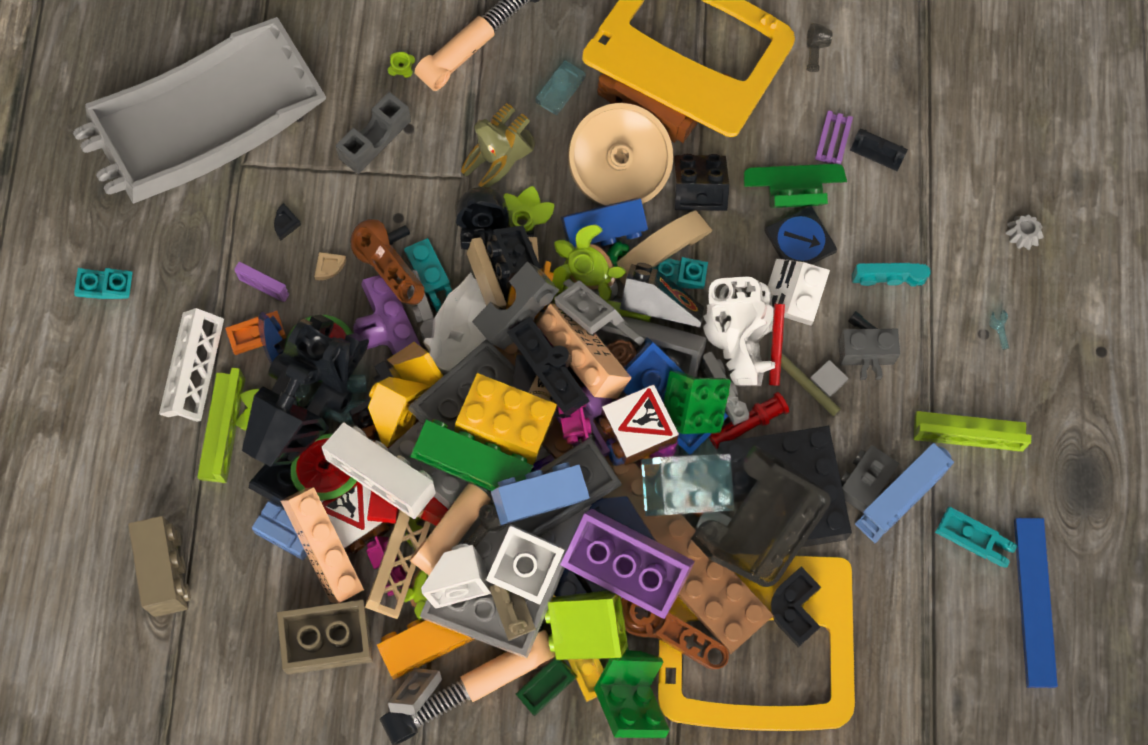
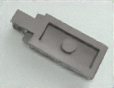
[701,351,749,425]

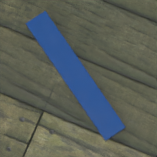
[1014,518,1058,688]

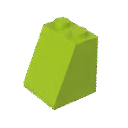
[545,590,628,660]

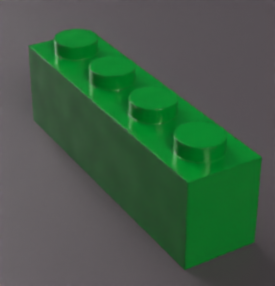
[410,419,533,491]

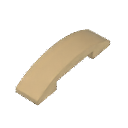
[617,210,712,286]

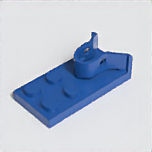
[623,337,728,455]

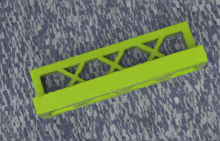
[197,368,245,483]
[914,411,1032,452]

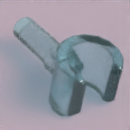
[989,310,1009,350]

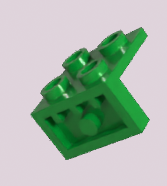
[663,371,731,434]

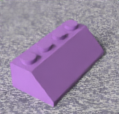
[560,509,695,619]

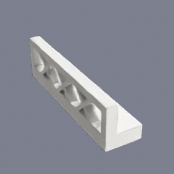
[159,308,224,422]

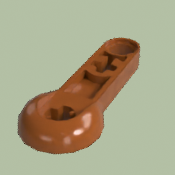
[350,219,424,305]
[621,597,729,670]

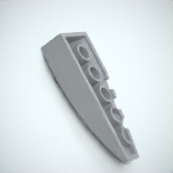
[543,306,707,378]

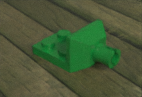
[594,647,670,738]

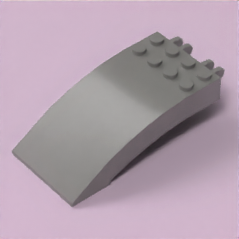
[73,17,326,204]

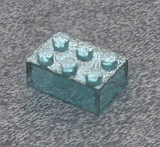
[641,454,735,516]

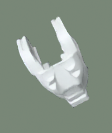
[703,277,775,387]

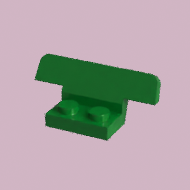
[744,164,847,208]

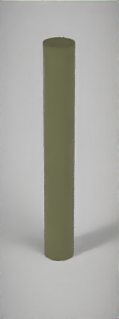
[781,353,841,417]

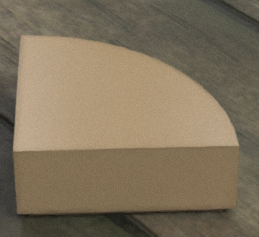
[314,252,346,280]

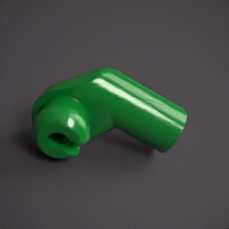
[606,241,629,267]

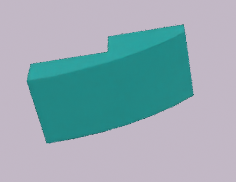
[652,257,708,289]
[74,268,133,299]

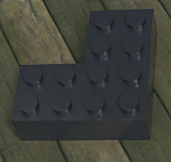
[717,425,852,549]

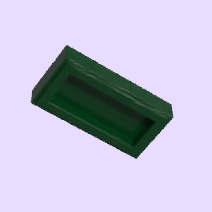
[516,657,578,716]

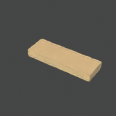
[467,238,507,309]

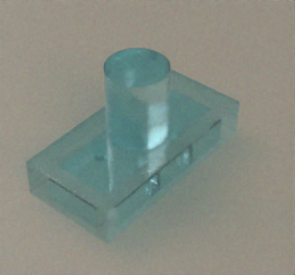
[535,60,586,116]

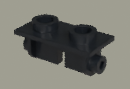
[850,128,908,172]

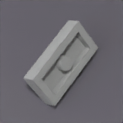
[388,668,442,715]

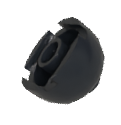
[456,187,509,231]

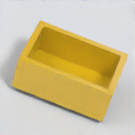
[454,373,557,465]

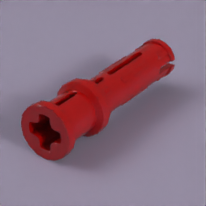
[709,392,790,449]

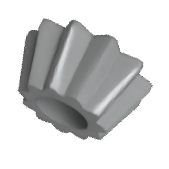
[1006,214,1043,250]

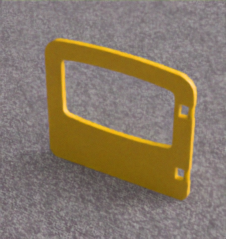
[582,0,795,137]
[658,553,855,731]

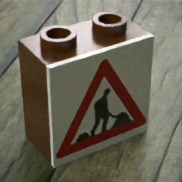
[599,385,679,466]
[320,481,392,554]

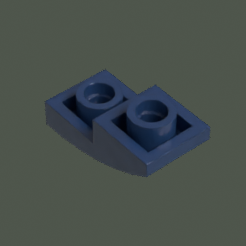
[258,312,283,364]

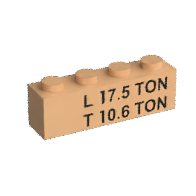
[536,303,632,399]
[281,487,364,603]

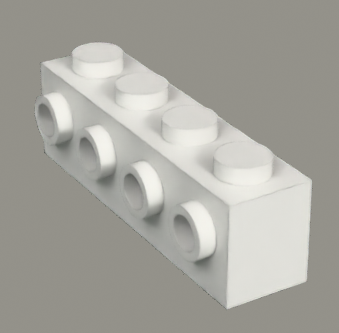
[322,422,436,519]

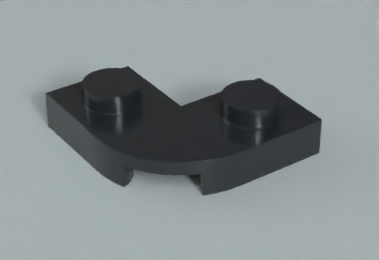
[771,566,821,648]

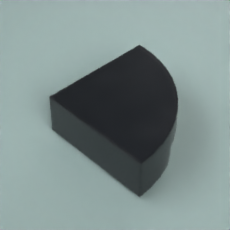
[274,203,301,241]

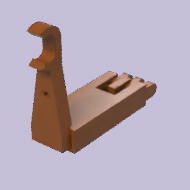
[597,73,732,143]

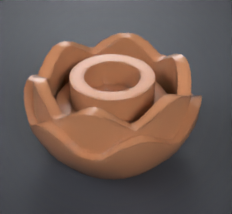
[606,339,637,368]

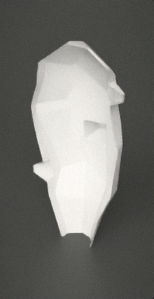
[423,272,486,375]

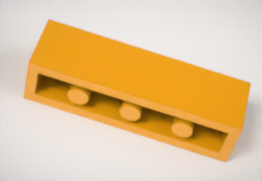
[377,619,475,680]

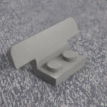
[554,279,645,345]

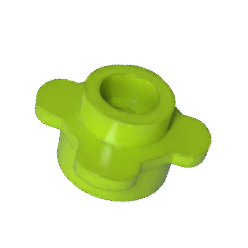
[388,52,415,78]

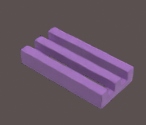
[815,111,853,165]
[234,262,289,302]

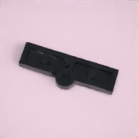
[507,316,590,418]

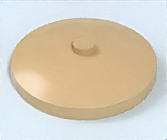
[568,103,673,206]

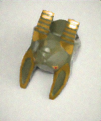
[461,103,535,187]

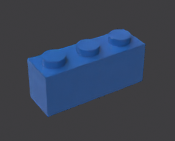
[561,198,648,247]

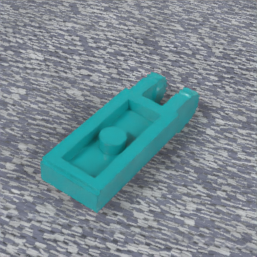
[404,238,457,312]
[852,263,931,287]
[935,506,1017,568]

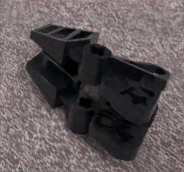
[242,314,369,466]

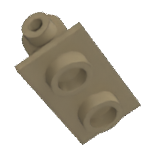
[489,585,536,640]

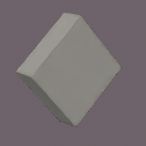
[810,360,849,398]

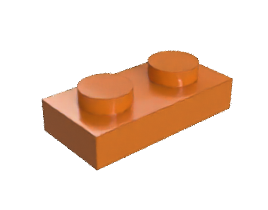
[225,311,287,355]

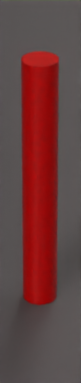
[769,304,785,386]

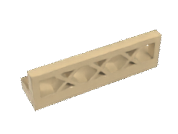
[365,509,431,619]

